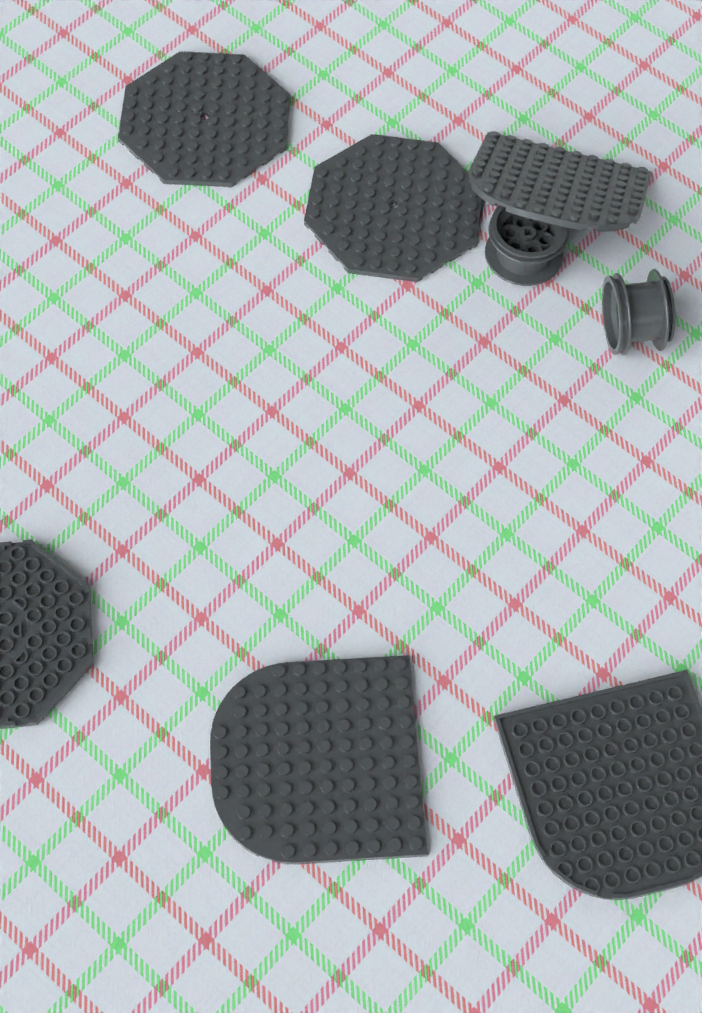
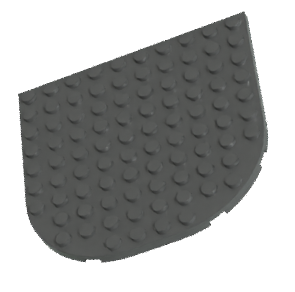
[468,131,651,232]
[210,655,428,864]
[493,670,702,900]

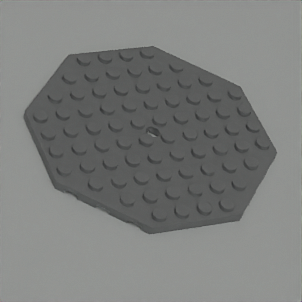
[118,51,290,187]
[304,134,482,282]
[0,539,94,729]

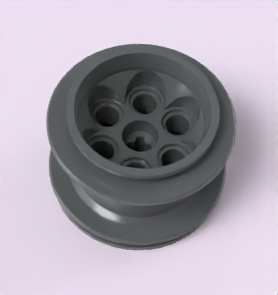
[485,205,569,286]
[602,269,676,355]

